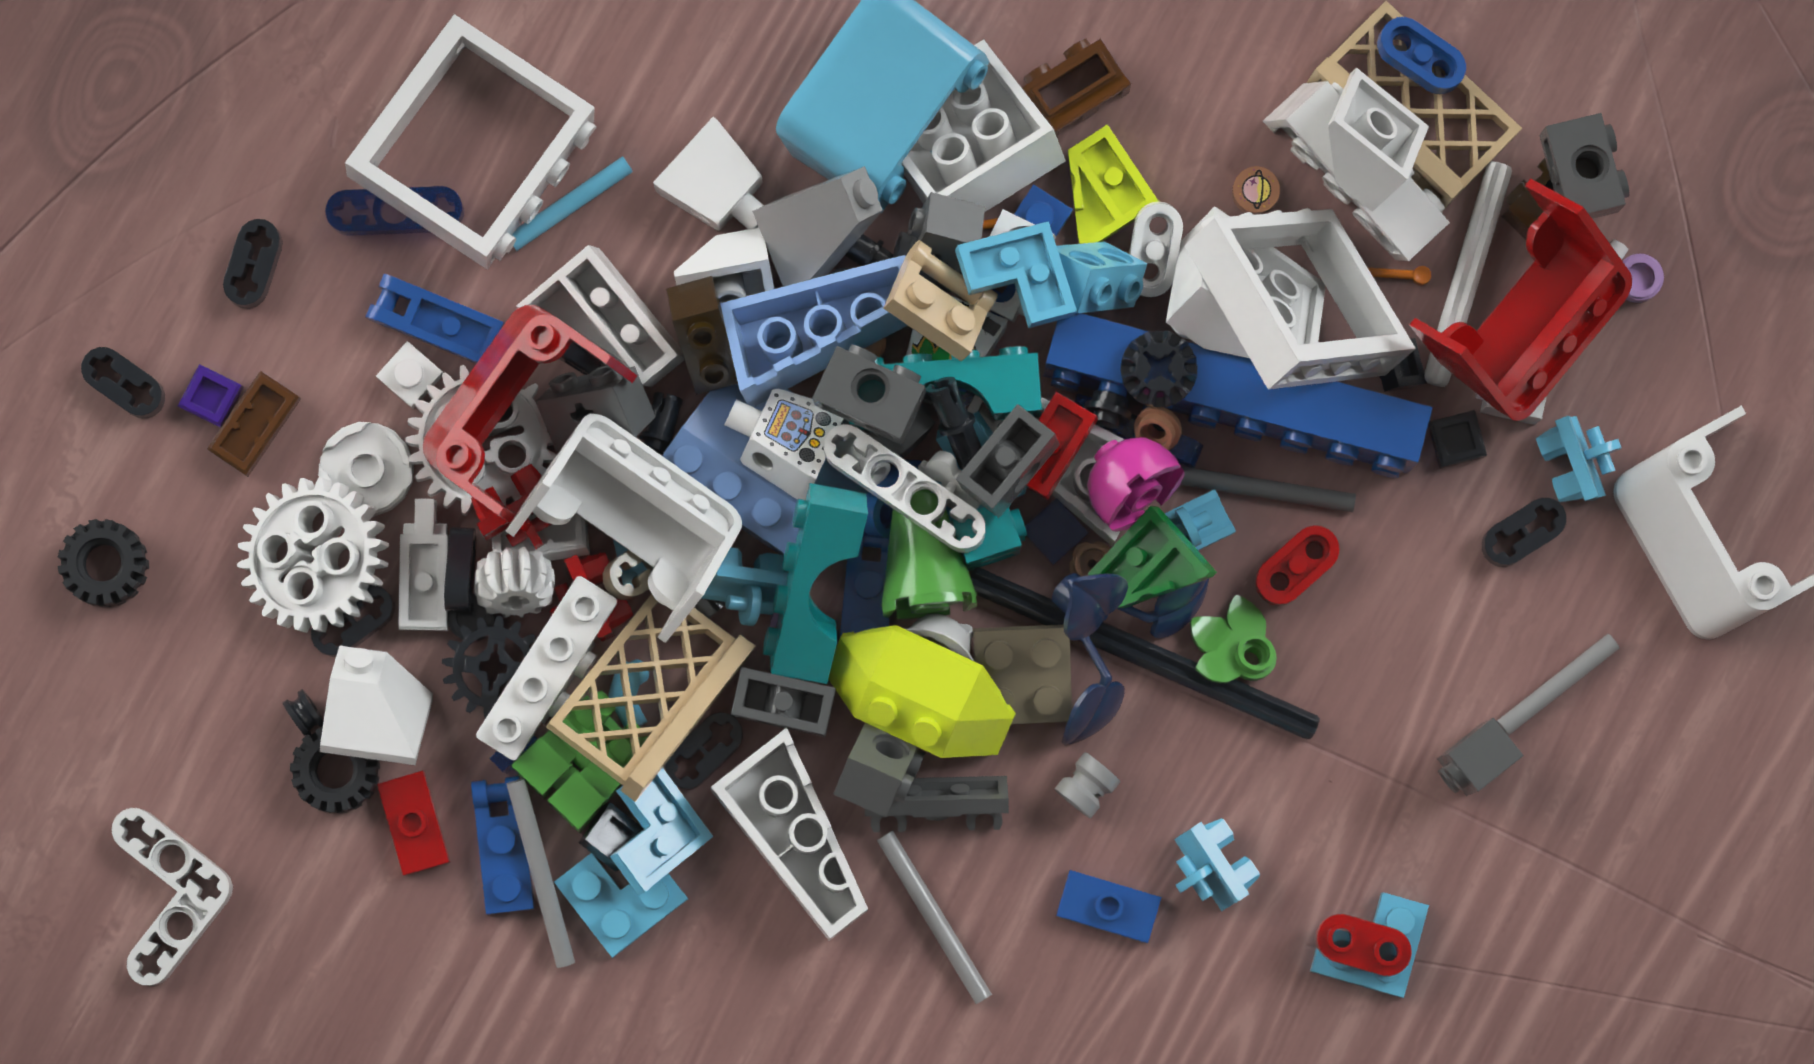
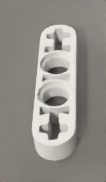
[824,424,985,553]

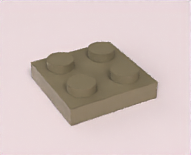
[973,625,1072,724]

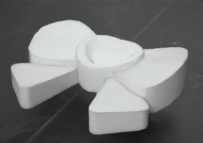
[918,451,981,509]

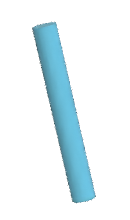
[512,156,633,251]

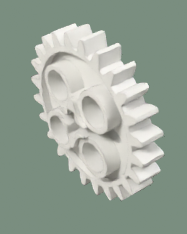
[405,365,557,516]
[237,477,389,633]

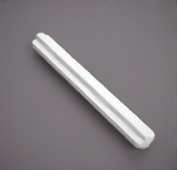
[1424,161,1512,387]

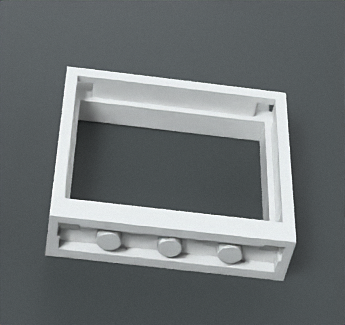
[345,14,597,269]
[1184,208,1416,390]

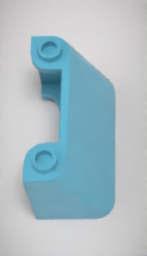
[776,0,989,213]

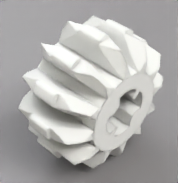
[474,547,555,618]

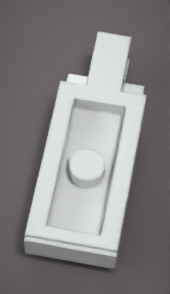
[399,499,449,631]

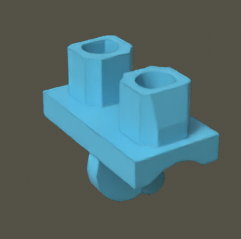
[1536,416,1622,502]
[1165,489,1236,551]
[702,547,788,626]
[1174,818,1260,911]

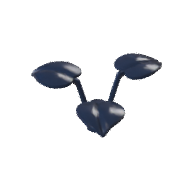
[1052,573,1209,746]

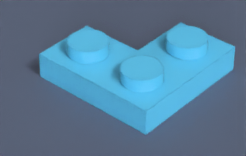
[955,221,1077,328]
[610,768,714,895]
[554,853,688,958]
[1310,892,1429,998]

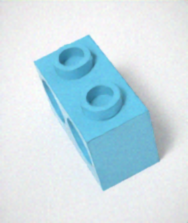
[1057,241,1148,314]

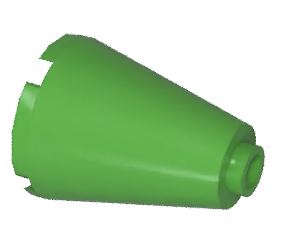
[881,489,977,619]

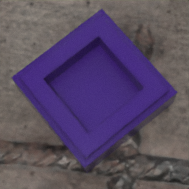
[178,364,244,428]

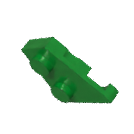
[1088,506,1217,608]

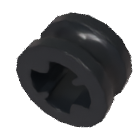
[282,689,324,736]

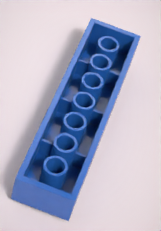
[1043,313,1433,478]

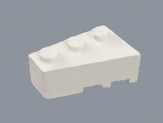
[516,245,685,387]

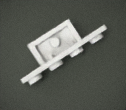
[476,576,617,761]

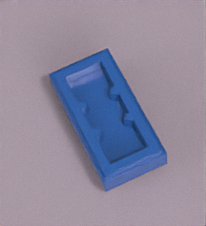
[1056,870,1162,943]

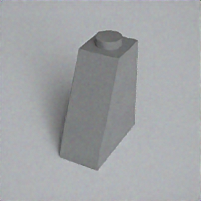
[752,166,883,287]

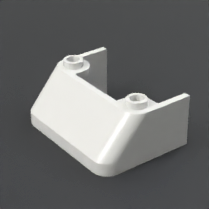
[1613,405,1814,639]
[506,414,742,643]

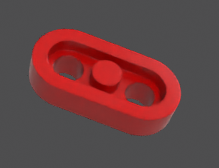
[1255,525,1340,606]
[1315,914,1412,976]

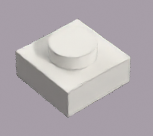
[376,341,443,409]

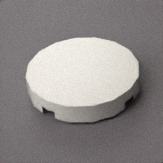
[318,422,414,517]

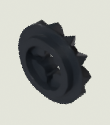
[1120,331,1198,408]

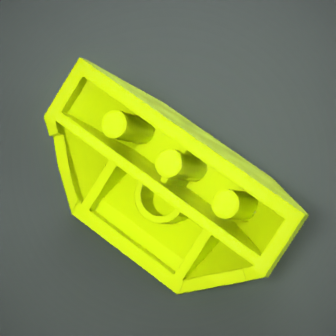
[828,625,1016,758]

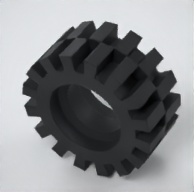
[57,519,149,607]
[290,727,380,814]

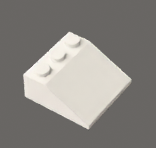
[901,39,1066,212]
[1166,206,1326,358]

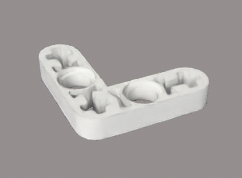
[112,808,233,986]

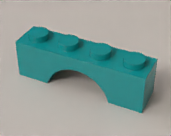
[849,346,1042,431]
[763,483,868,684]

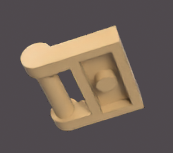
[883,240,998,361]

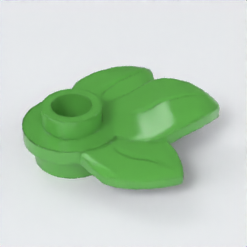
[1190,595,1277,683]

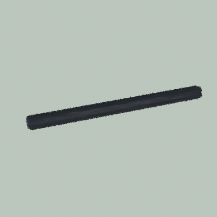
[970,567,1320,740]

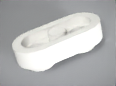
[1129,202,1183,297]

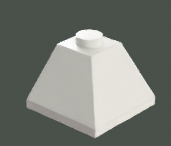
[1328,68,1429,212]
[674,227,774,303]
[320,646,433,765]

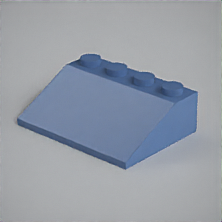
[662,384,868,557]

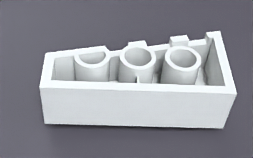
[1263,81,1450,261]

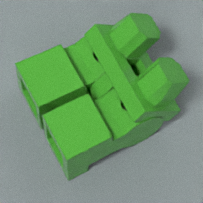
[511,691,649,833]

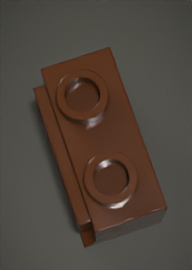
[1022,38,1131,138]

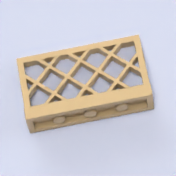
[1307,1,1522,213]
[547,594,755,802]

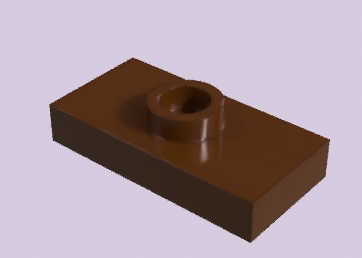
[207,371,301,477]

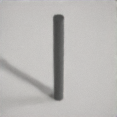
[1180,466,1356,512]

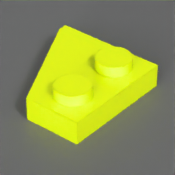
[1068,124,1159,244]

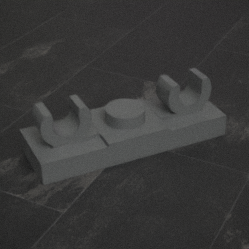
[865,776,1009,832]

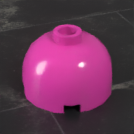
[1087,437,1185,532]

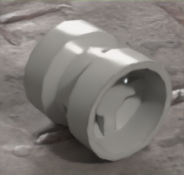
[1054,752,1121,819]

